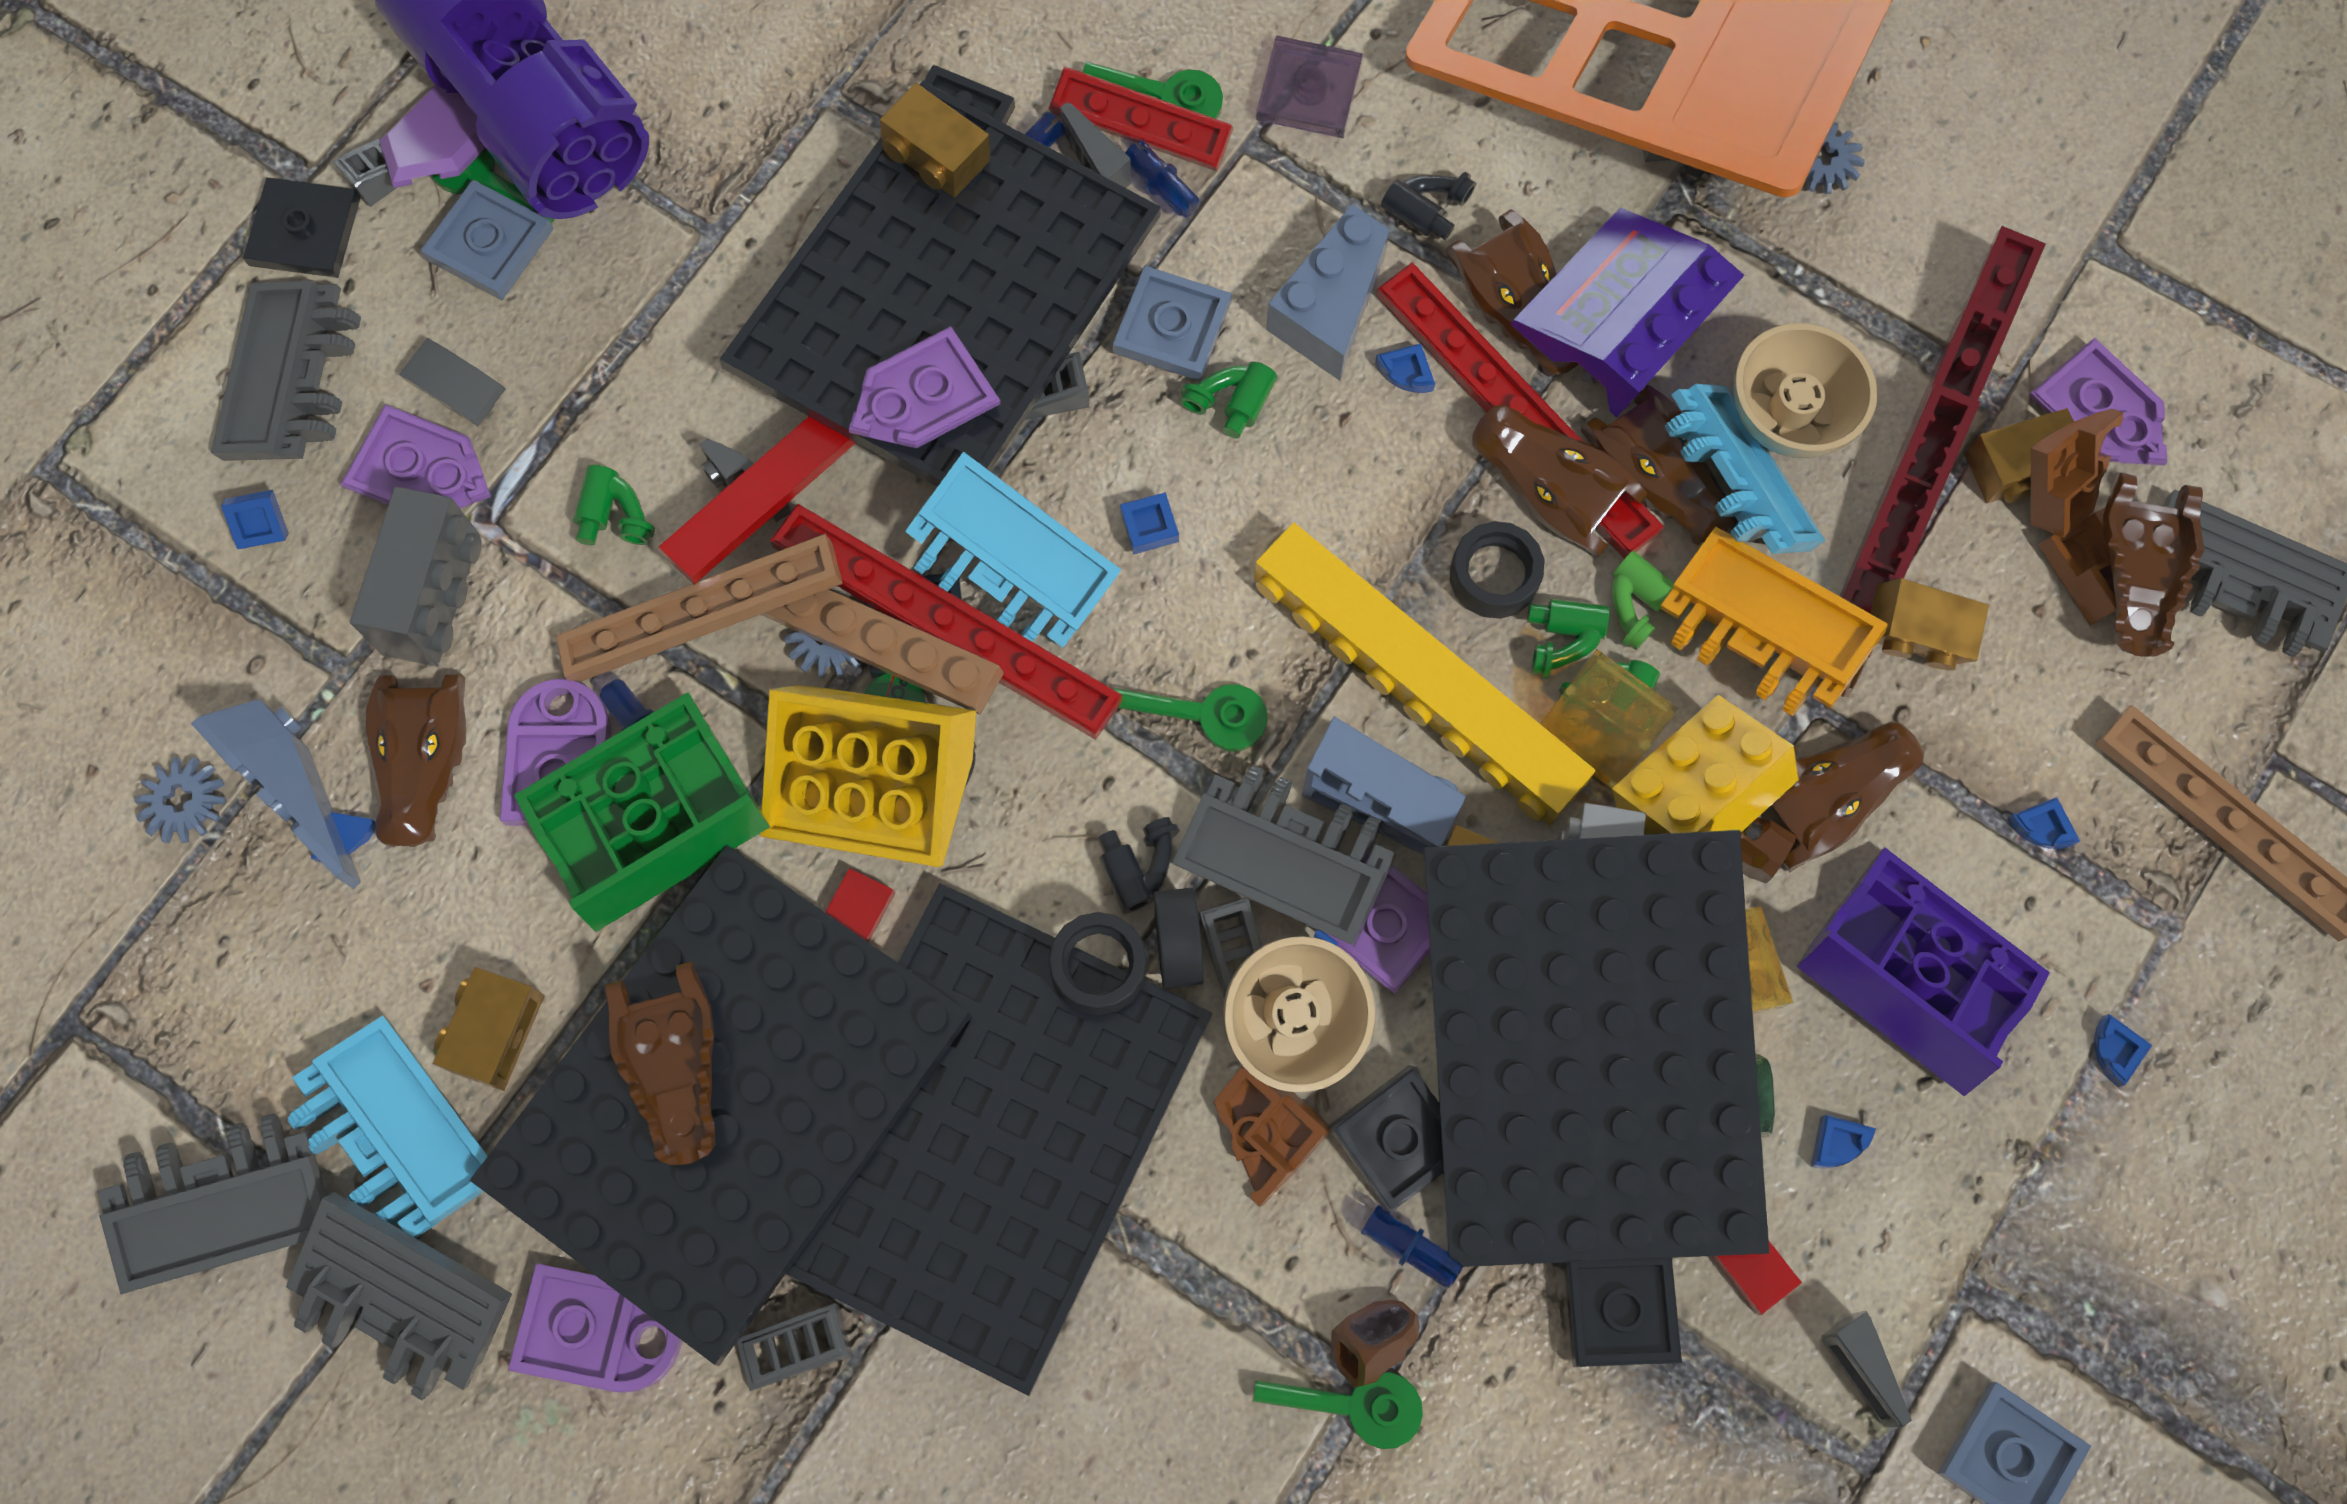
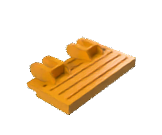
[1661,527,1888,716]

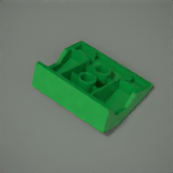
[514,692,770,932]

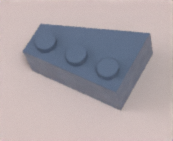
[1266,204,1390,381]
[1302,716,1466,855]

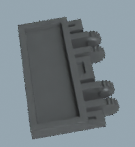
[211,280,361,461]
[2163,489,2347,658]
[1172,765,1396,946]
[97,1113,326,1294]
[286,1192,512,1401]

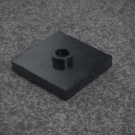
[243,177,361,278]
[1327,1065,1443,1213]
[1564,1258,1682,1367]

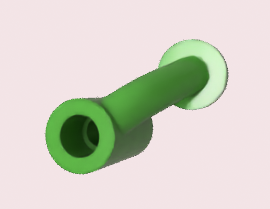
[1611,550,1689,650]

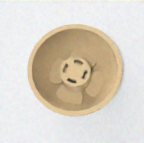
[1733,323,1877,458]
[1223,937,1375,1092]

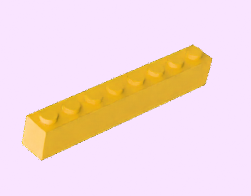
[1254,522,1596,826]

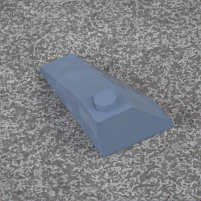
[191,699,361,889]

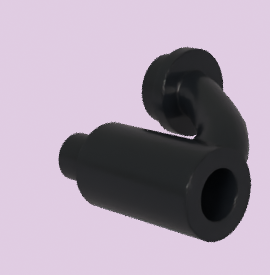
[1381,171,1477,240]
[1097,817,1180,914]

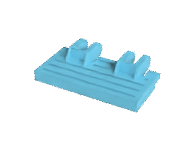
[1665,384,1826,554]
[905,452,1121,648]
[287,1016,488,1238]

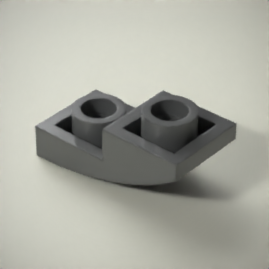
[399,338,506,426]
[700,439,791,522]

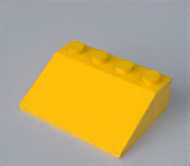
[760,684,977,867]

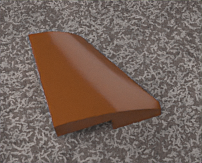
[2030,409,2123,538]
[2038,508,2116,626]
[1213,1066,1331,1207]

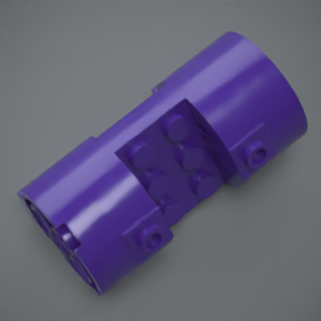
[375,0,649,219]

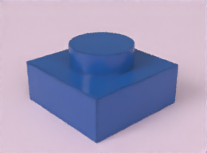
[221,490,289,550]
[1120,492,1179,555]

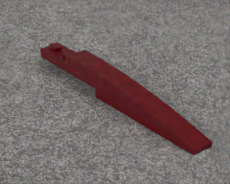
[1840,226,2046,658]

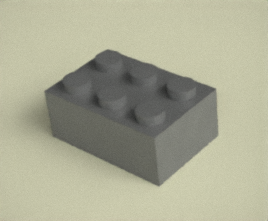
[350,486,481,667]

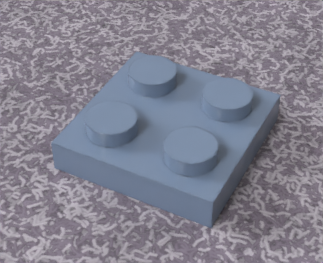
[420,180,554,300]
[1113,265,1232,381]
[1937,1382,2091,1504]

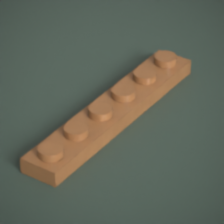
[556,534,843,682]
[756,557,1004,715]
[2095,705,2347,942]

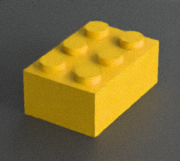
[1612,694,1799,835]

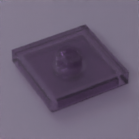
[1256,35,1363,139]

